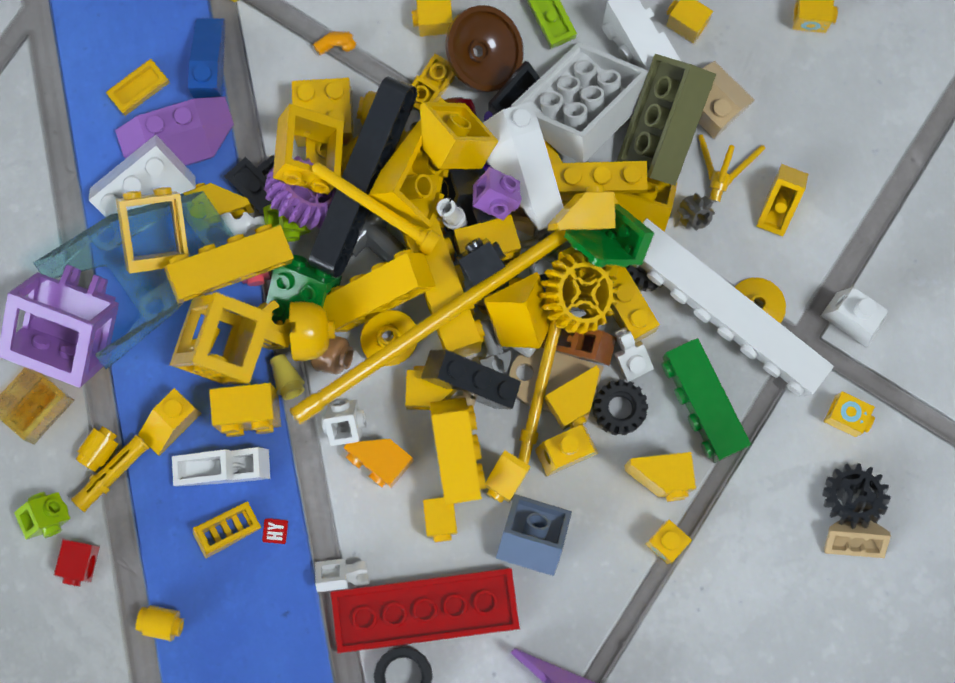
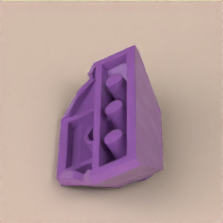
[115,97,234,166]

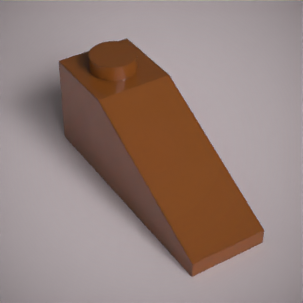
[541,328,616,366]

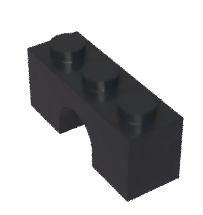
[421,350,521,409]

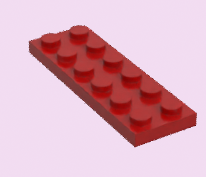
[331,568,520,653]

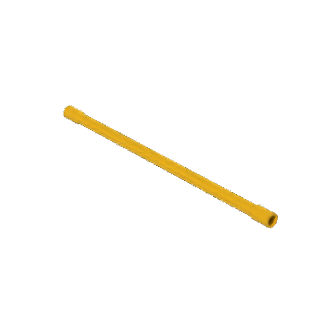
[289,197,619,425]

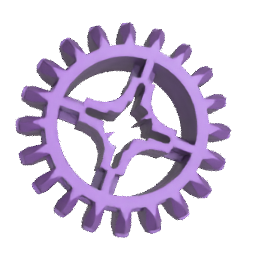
[264,155,337,230]

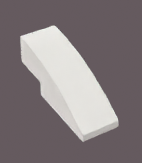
[172,447,270,486]

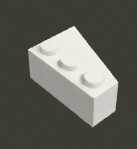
[602,0,681,71]
[89,135,196,221]

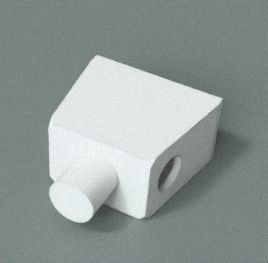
[821,287,889,348]

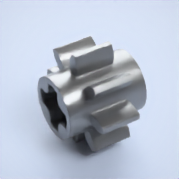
[677,193,715,231]

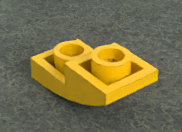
[411,53,455,111]

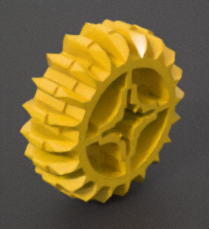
[539,252,620,334]

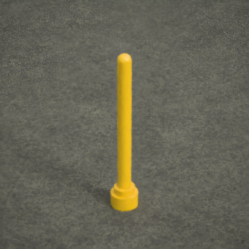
[311,163,441,256]

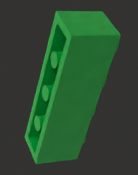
[661,338,751,463]

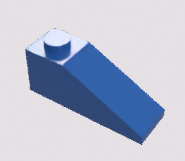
[188,18,225,99]

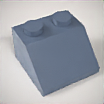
[496,494,572,576]

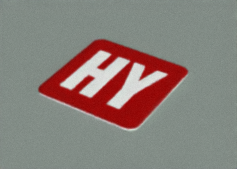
[262,518,288,544]

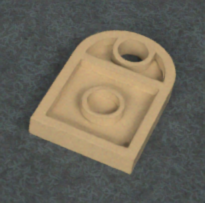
[509,348,604,424]

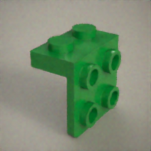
[564,204,654,267]
[266,255,342,324]

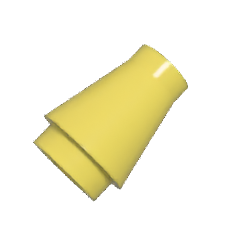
[270,354,305,400]

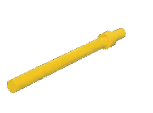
[518,320,561,464]

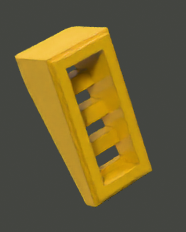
[193,501,261,558]

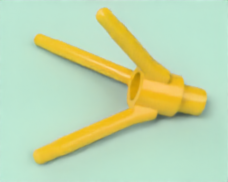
[698,134,765,202]

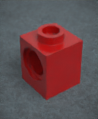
[54,539,100,587]

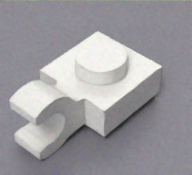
[614,327,654,382]
[315,559,369,592]

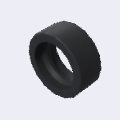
[374,646,433,683]

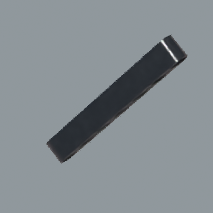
[309,76,417,278]

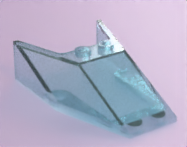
[33,191,234,370]

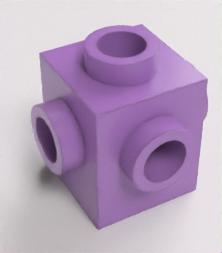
[473,167,522,220]

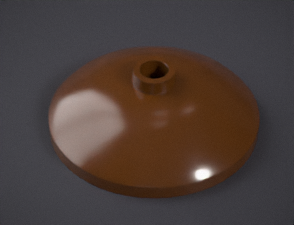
[445,5,524,92]

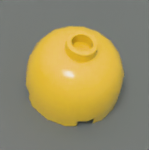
[289,301,335,361]

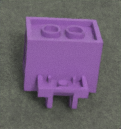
[0,264,119,388]

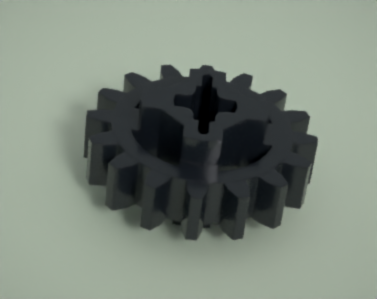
[822,463,891,529]

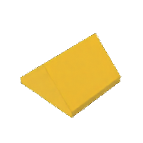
[484,272,550,348]

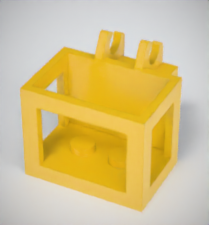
[169,292,291,385]

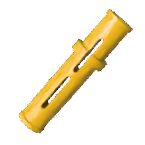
[71,435,150,512]

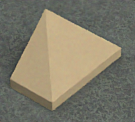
[824,520,891,558]

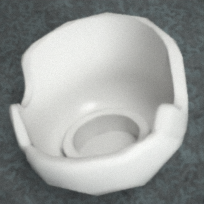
[218,212,265,240]

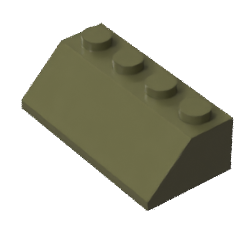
[616,53,716,186]

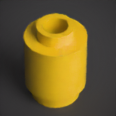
[76,426,119,472]
[136,605,184,642]

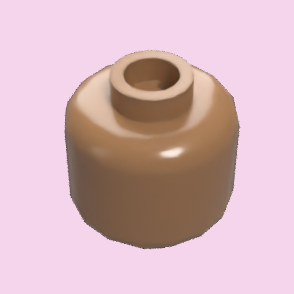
[310,336,353,375]

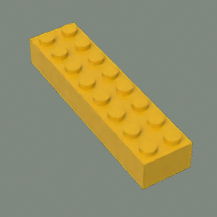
[394,128,485,357]

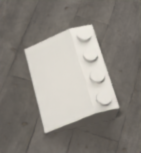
[511,42,648,163]

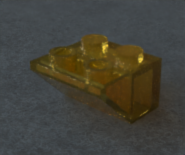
[0,367,75,445]

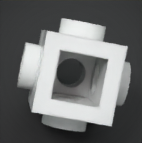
[321,399,367,446]

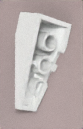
[483,101,563,230]

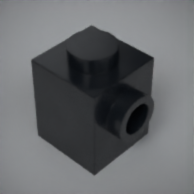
[456,237,506,286]

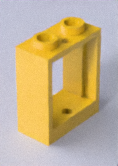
[273,103,344,195]
[116,187,189,274]

